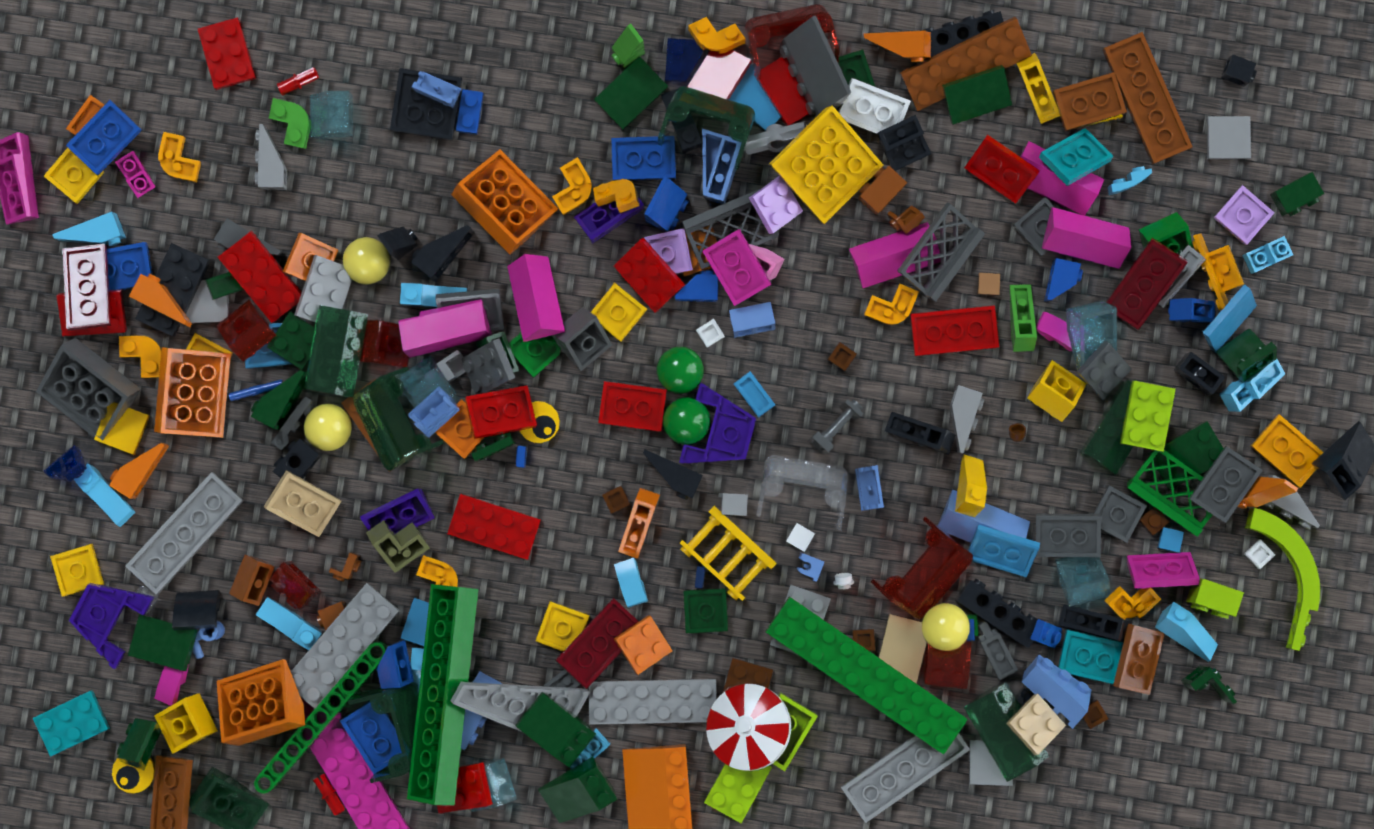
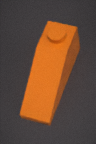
[864,31,931,62]
[129,273,192,327]
[109,443,169,499]
[1237,476,1298,509]
[618,488,660,559]

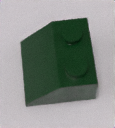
[117,718,162,770]

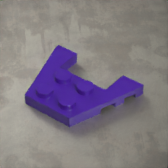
[679,383,756,464]
[69,583,154,669]

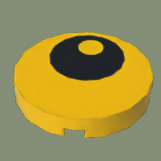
[520,401,560,443]
[112,757,155,793]

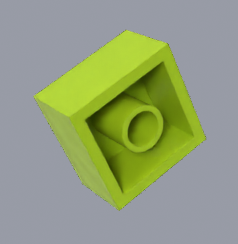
[1186,578,1244,619]

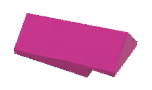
[0,132,39,225]
[1020,141,1104,216]
[1041,207,1131,269]
[849,222,941,289]
[507,254,565,342]
[398,299,492,358]

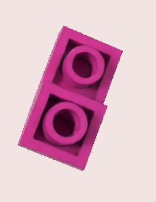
[115,151,156,198]
[1036,312,1083,351]
[154,664,189,706]

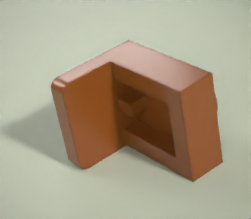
[887,205,925,234]
[329,552,362,582]

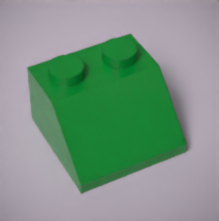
[1139,212,1193,255]

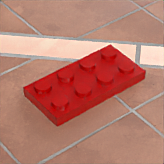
[218,230,302,323]
[910,305,999,356]
[447,494,541,560]

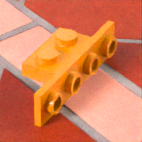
[1192,233,1244,311]

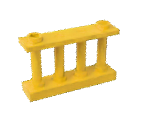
[680,506,777,601]

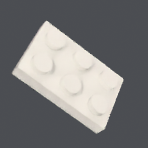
[838,78,911,133]

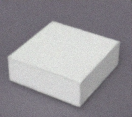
[696,319,725,348]
[786,523,815,552]
[1244,539,1275,569]

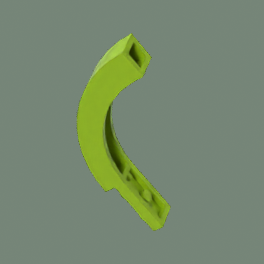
[1245,508,1320,651]

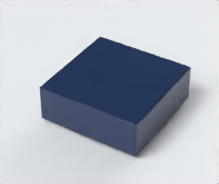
[695,566,705,588]

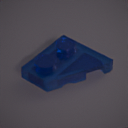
[665,38,706,82]
[44,445,87,482]

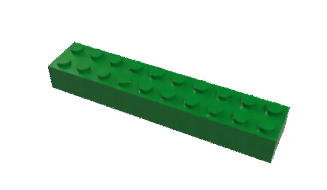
[407,584,478,805]
[765,596,968,755]

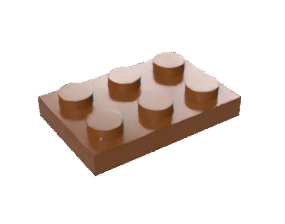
[1053,72,1127,131]
[1113,624,1164,695]

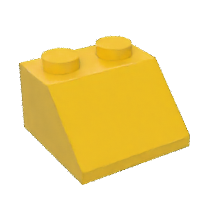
[1027,360,1087,422]
[154,693,218,754]

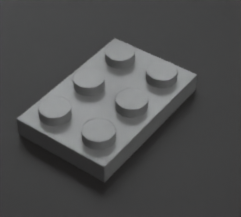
[294,255,352,329]
[770,584,831,655]

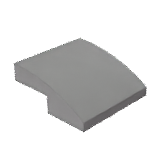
[969,740,1013,786]

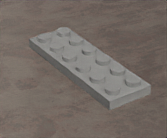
[125,472,244,595]
[291,583,400,709]
[589,679,716,725]
[841,733,970,823]

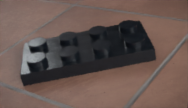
[135,243,211,337]

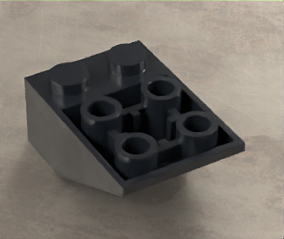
[1311,421,1374,500]

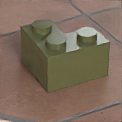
[366,520,430,573]

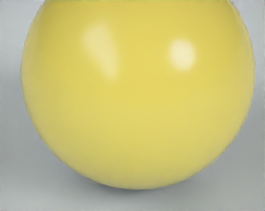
[343,237,390,285]
[304,404,352,451]
[922,603,970,651]

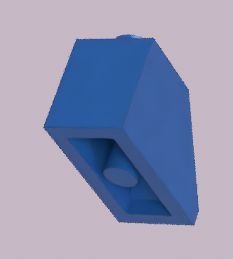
[1044,258,1083,302]
[675,271,718,302]
[1168,298,1215,323]
[377,640,414,689]

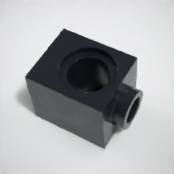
[1221,55,1257,87]

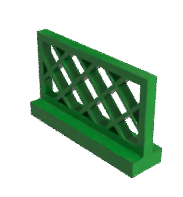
[1127,450,1213,537]

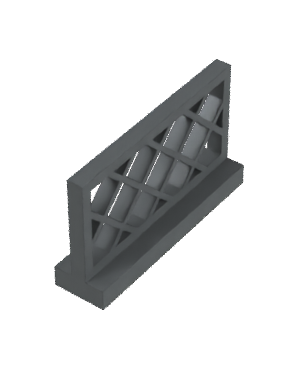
[680,189,779,270]
[897,202,985,302]

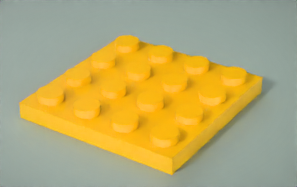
[769,105,884,224]

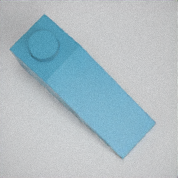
[52,212,126,246]
[1155,602,1218,662]

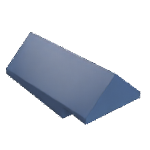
[936,489,1030,543]

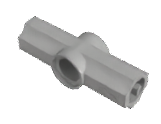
[743,121,806,155]

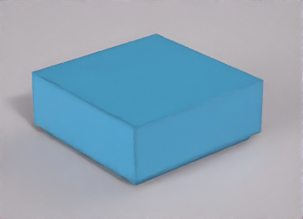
[1157,527,1184,553]

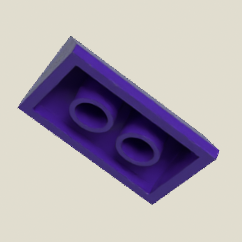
[574,197,644,244]
[360,488,435,534]

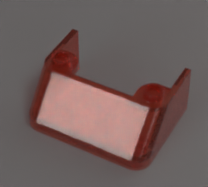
[745,4,839,80]
[871,517,973,619]

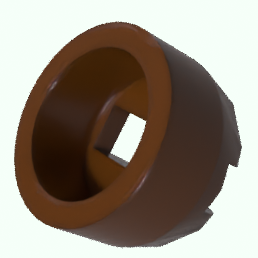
[1009,423,1026,442]

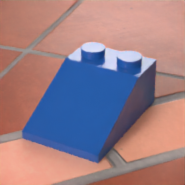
[644,176,689,232]

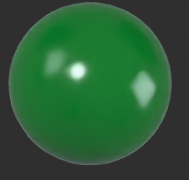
[656,346,704,394]
[663,397,710,445]

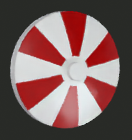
[706,684,791,771]

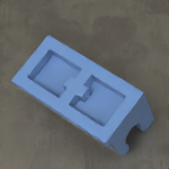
[412,71,461,108]
[729,302,775,338]
[408,386,460,438]
[855,465,884,511]
[797,553,824,582]

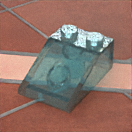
[1066,301,1117,370]

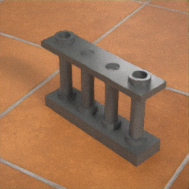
[808,399,864,455]

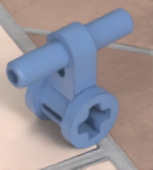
[193,621,225,659]

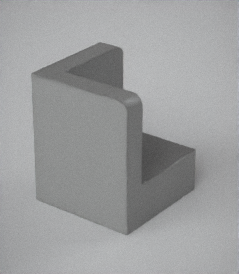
[437,350,466,382]
[718,493,748,516]

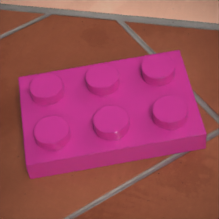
[703,229,771,306]
[1126,552,1200,589]

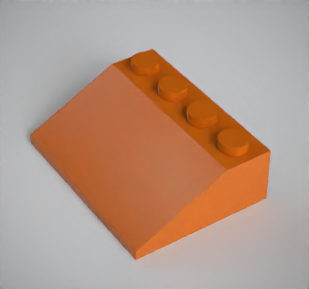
[451,149,559,255]
[154,347,231,438]
[217,659,305,746]
[622,744,692,829]

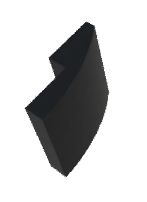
[877,115,932,171]
[172,590,220,631]

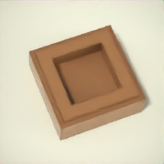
[977,273,1000,296]

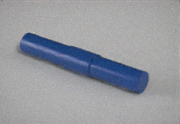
[229,379,283,401]

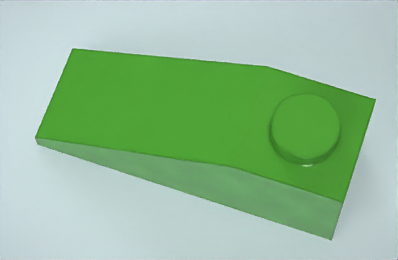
[611,24,645,68]
[1009,284,1037,352]

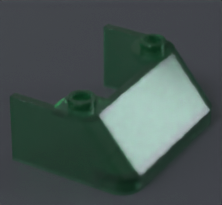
[658,86,755,170]
[353,367,444,471]
[348,682,419,783]

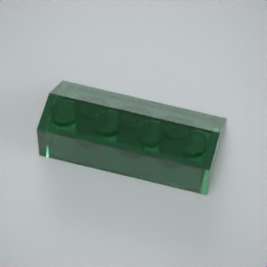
[304,305,368,398]
[1079,380,1134,475]
[964,682,1049,782]

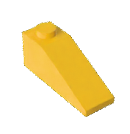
[1016,53,1060,124]
[955,454,987,517]

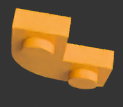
[688,17,746,54]
[158,132,201,183]
[552,157,592,215]
[593,179,640,213]
[864,284,919,325]
[119,336,162,378]
[416,555,458,587]
[1104,586,1161,620]

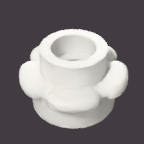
[833,573,854,589]

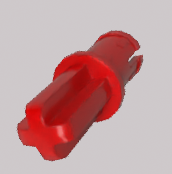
[277,68,319,96]
[313,773,345,815]

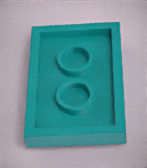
[1039,128,1113,186]
[1058,630,1123,684]
[33,690,110,757]

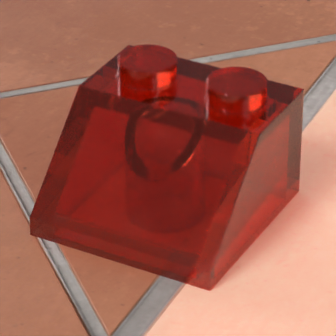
[216,300,276,362]
[359,320,409,368]
[269,561,321,609]
[923,640,971,689]

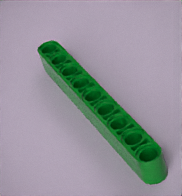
[254,642,387,794]

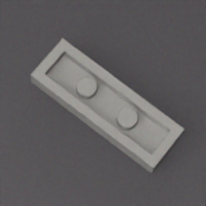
[1158,245,1206,308]

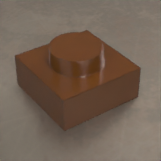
[827,342,857,372]
[602,486,630,514]
[1139,506,1169,536]
[852,629,875,651]
[1083,700,1109,729]

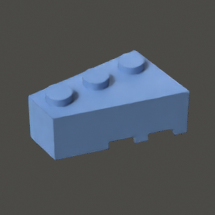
[702,129,744,204]
[1022,655,1091,729]
[461,672,502,750]

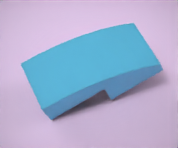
[1107,166,1152,195]
[1242,236,1293,274]
[614,558,648,608]
[570,728,610,769]

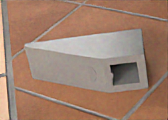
[255,124,287,190]
[950,385,984,454]
[1264,475,1320,530]

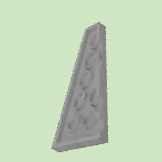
[451,682,590,732]

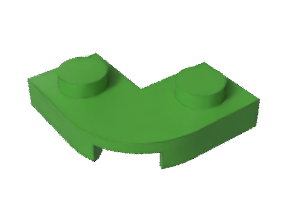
[269,98,311,149]

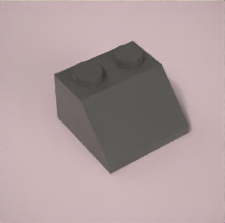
[552,307,612,371]

